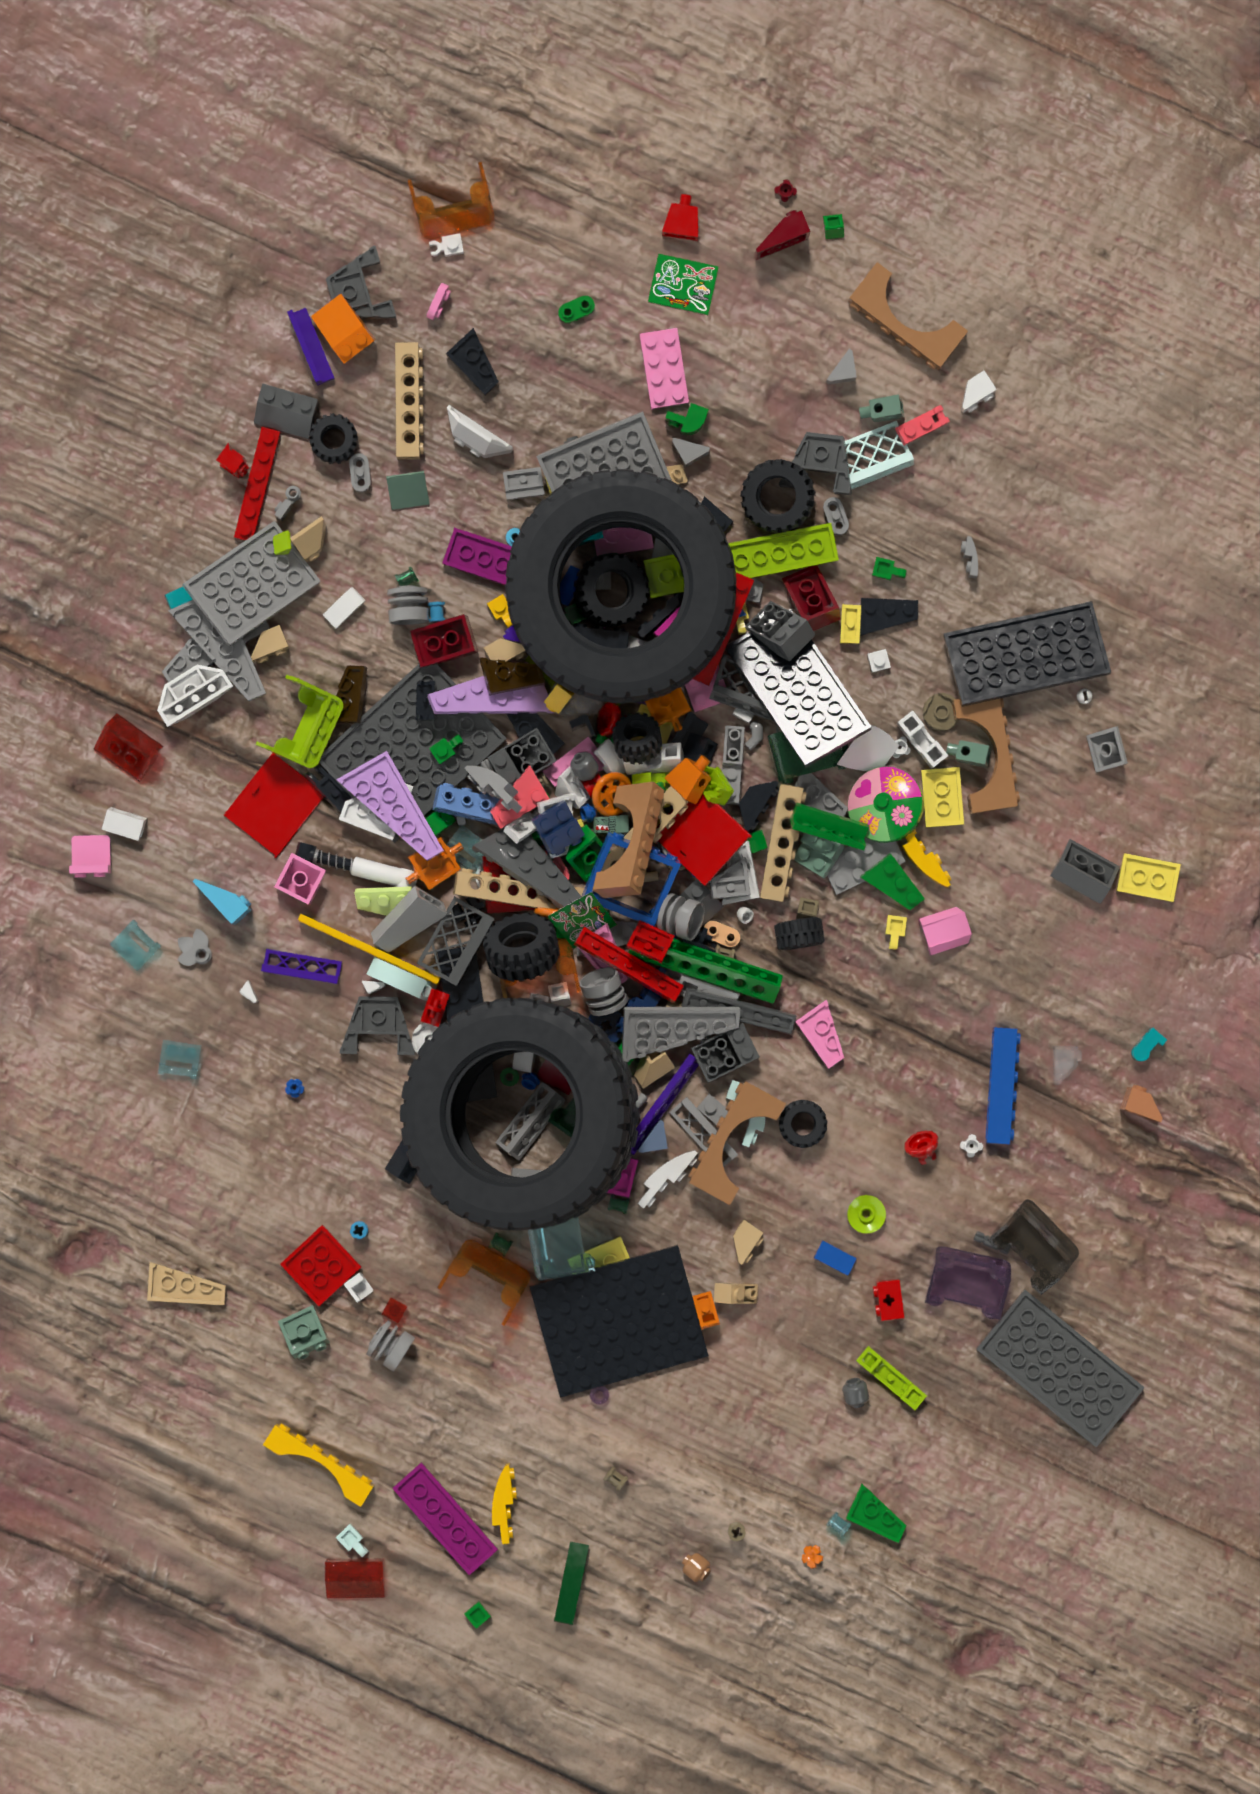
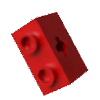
[873,1279,905,1321]

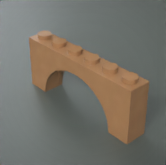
[848,262,968,370]
[951,698,1020,815]
[593,782,665,898]
[688,1081,786,1205]

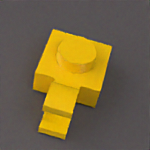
[487,594,513,628]

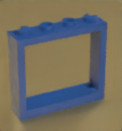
[582,832,681,926]

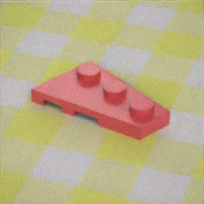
[490,766,550,829]

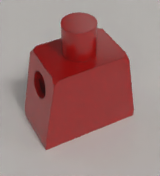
[662,194,698,241]

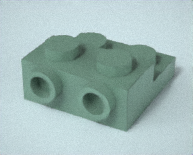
[794,833,845,879]
[278,1305,330,1360]

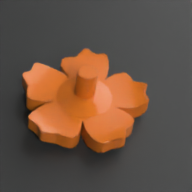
[802,1545,823,1569]

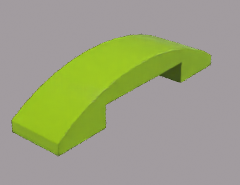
[856,1346,927,1410]

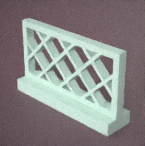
[845,421,914,490]

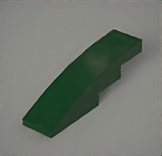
[554,1541,589,1625]

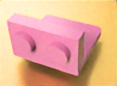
[69,835,111,878]

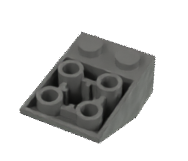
[745,601,815,661]
[488,728,557,786]
[691,1023,760,1083]

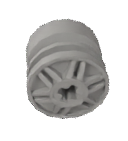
[387,585,429,625]
[657,893,705,941]
[579,967,628,1016]
[366,1320,415,1372]

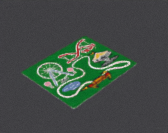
[648,254,719,315]
[548,892,617,949]

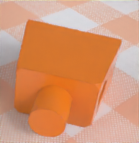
[664,755,711,804]

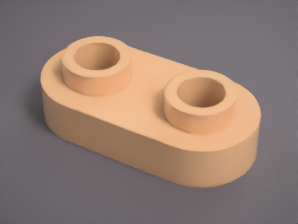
[704,921,740,947]

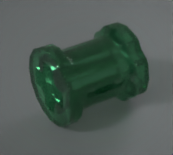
[394,566,419,586]
[607,1194,630,1214]
[488,1233,513,1257]

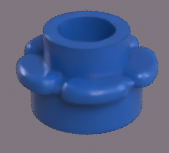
[580,804,596,822]
[521,1072,540,1090]
[285,1079,304,1098]

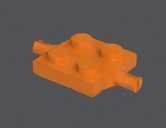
[645,687,691,731]
[405,836,464,890]

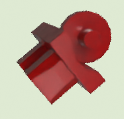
[420,988,450,1027]

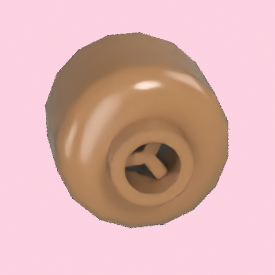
[682,1553,711,1582]

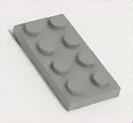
[827,838,905,895]

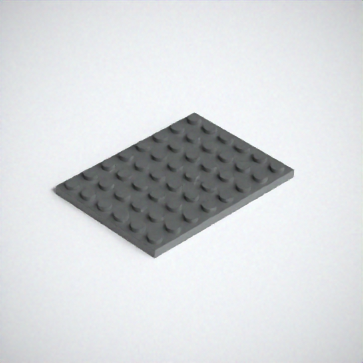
[319,664,507,843]

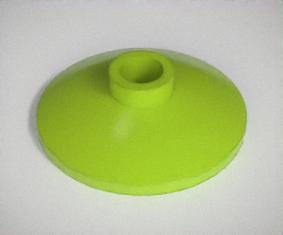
[847,1195,886,1234]

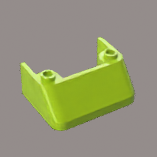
[255,675,343,768]

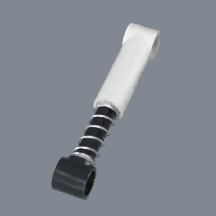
[295,842,417,888]

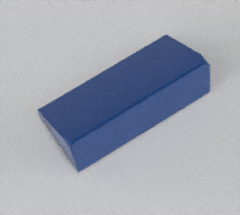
[560,565,580,607]
[814,1240,857,1276]

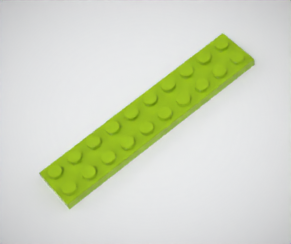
[643,523,839,598]

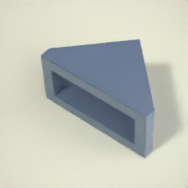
[638,1119,668,1153]

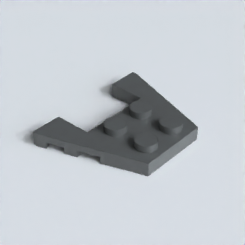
[326,246,397,318]
[779,432,852,495]
[340,996,415,1055]

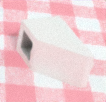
[961,371,997,413]

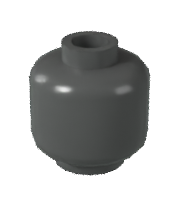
[570,752,599,781]
[842,1378,869,1408]

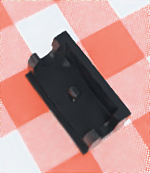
[416,680,436,721]

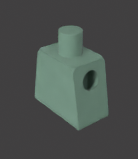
[859,394,905,422]
[946,740,992,768]

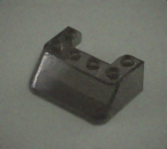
[987,1199,1079,1295]

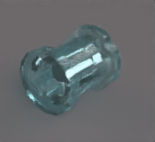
[826,1512,851,1537]

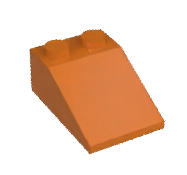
[311,294,376,364]

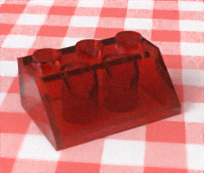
[93,713,163,782]
[325,1558,385,1598]

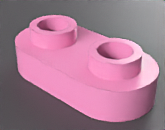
[426,283,451,321]

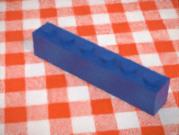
[985,1027,1021,1144]

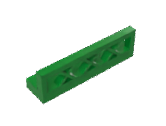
[790,803,869,851]

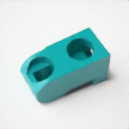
[1131,1027,1167,1062]

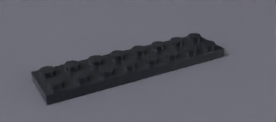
[437,947,498,1102]

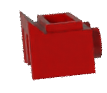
[216,443,249,479]

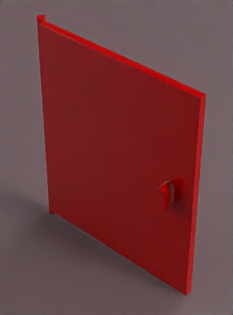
[224,753,324,858]
[656,794,752,886]

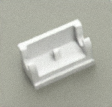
[102,807,147,841]

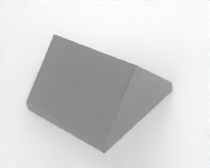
[1086,726,1128,772]

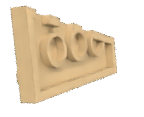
[147,1262,226,1305]

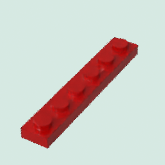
[234,427,281,541]
[692,573,754,686]
[574,927,684,1003]

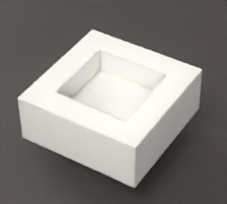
[867,649,891,673]

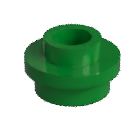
[500,1067,519,1086]

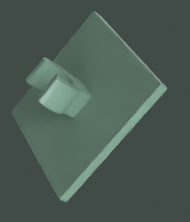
[386,471,430,510]

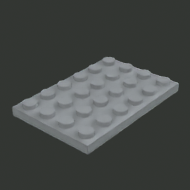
[537,411,672,492]
[182,521,321,646]

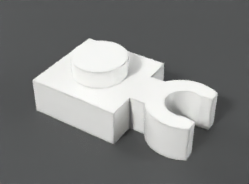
[429,233,464,257]

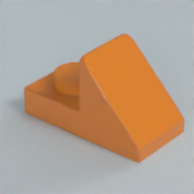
[692,1291,720,1330]

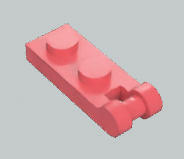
[895,405,950,445]

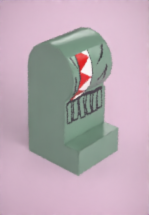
[593,815,629,834]

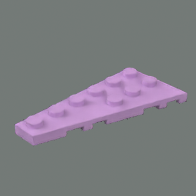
[427,660,554,714]
[336,751,444,861]

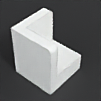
[344,1272,373,1303]

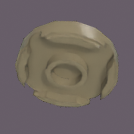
[922,693,959,731]

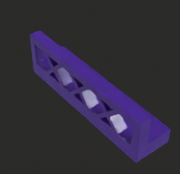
[287,308,335,386]
[261,949,342,984]

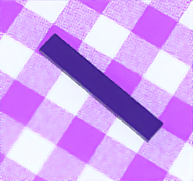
[630,1054,699,1155]

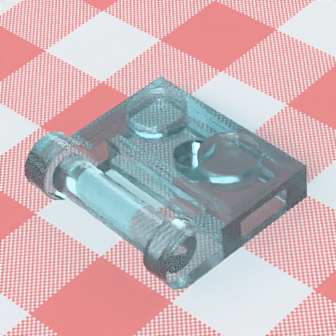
[447,825,484,874]
[110,920,161,971]
[158,1040,202,1080]

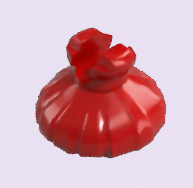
[596,702,627,736]
[904,1131,939,1165]

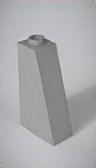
[371,886,447,953]

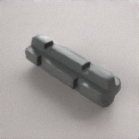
[974,1231,1011,1255]

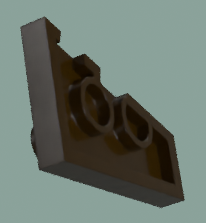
[479,657,545,696]
[336,665,367,724]

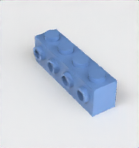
[432,783,509,827]

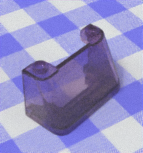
[925,1246,1011,1319]

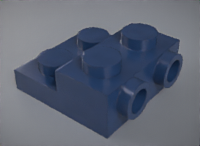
[531,801,585,856]

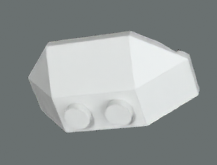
[447,405,513,458]
[157,665,233,727]

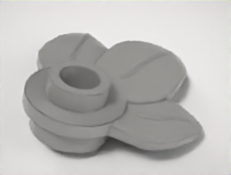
[178,929,212,966]

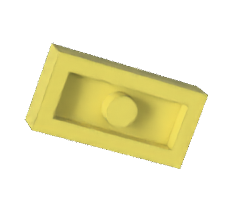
[840,604,861,644]

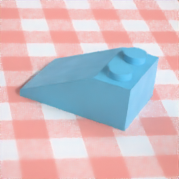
[193,879,252,925]

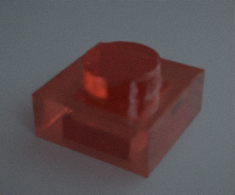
[382,1297,408,1323]

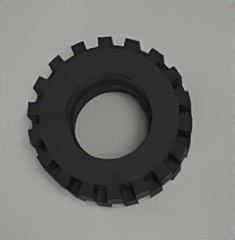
[309,413,358,464]
[612,712,662,765]
[774,917,825,950]
[779,1100,828,1148]

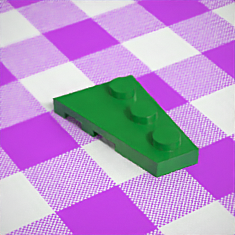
[860,853,925,910]
[846,1483,907,1543]

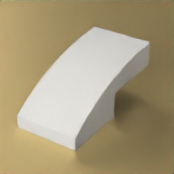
[323,587,366,629]
[593,739,626,782]

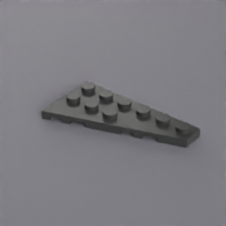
[472,828,582,909]

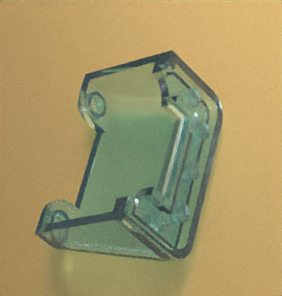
[528,1217,595,1281]

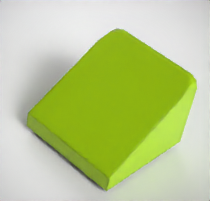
[273,531,291,555]

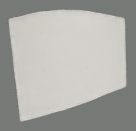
[837,725,899,771]

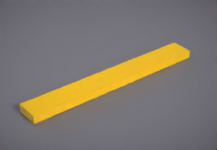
[298,914,441,984]

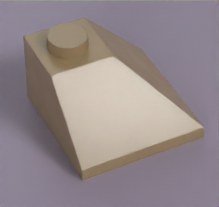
[290,516,326,562]

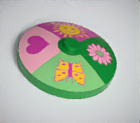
[848,766,924,843]

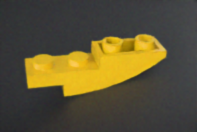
[902,829,951,888]
[492,1463,517,1544]

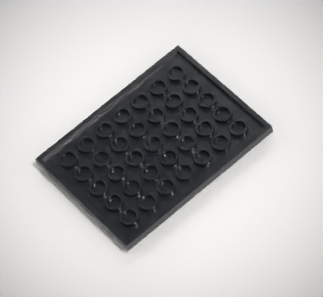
[529,1245,709,1398]

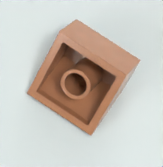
[1120,1085,1163,1122]

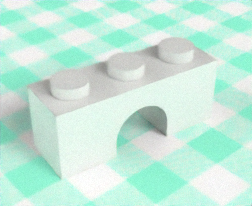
[896,711,948,769]
[623,743,684,775]

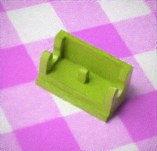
[703,766,734,806]

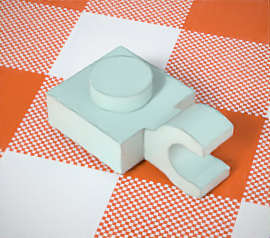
[336,1523,369,1557]

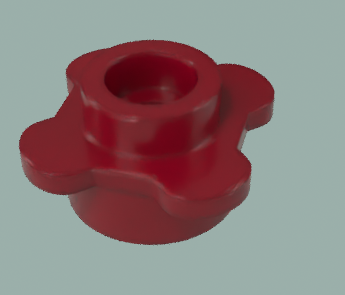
[774,179,797,202]

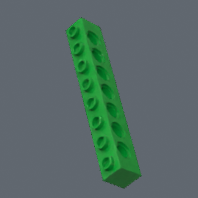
[628,939,783,1004]

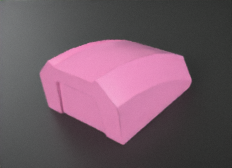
[918,907,972,956]

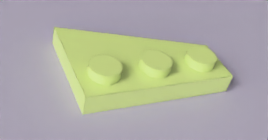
[354,887,412,916]

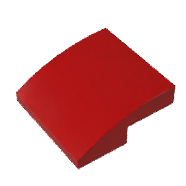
[626,920,675,963]

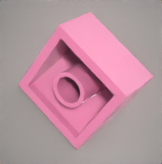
[274,853,326,905]

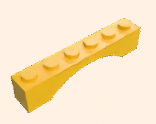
[263,1423,374,1507]

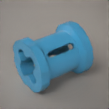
[428,602,446,623]
[350,1221,368,1239]

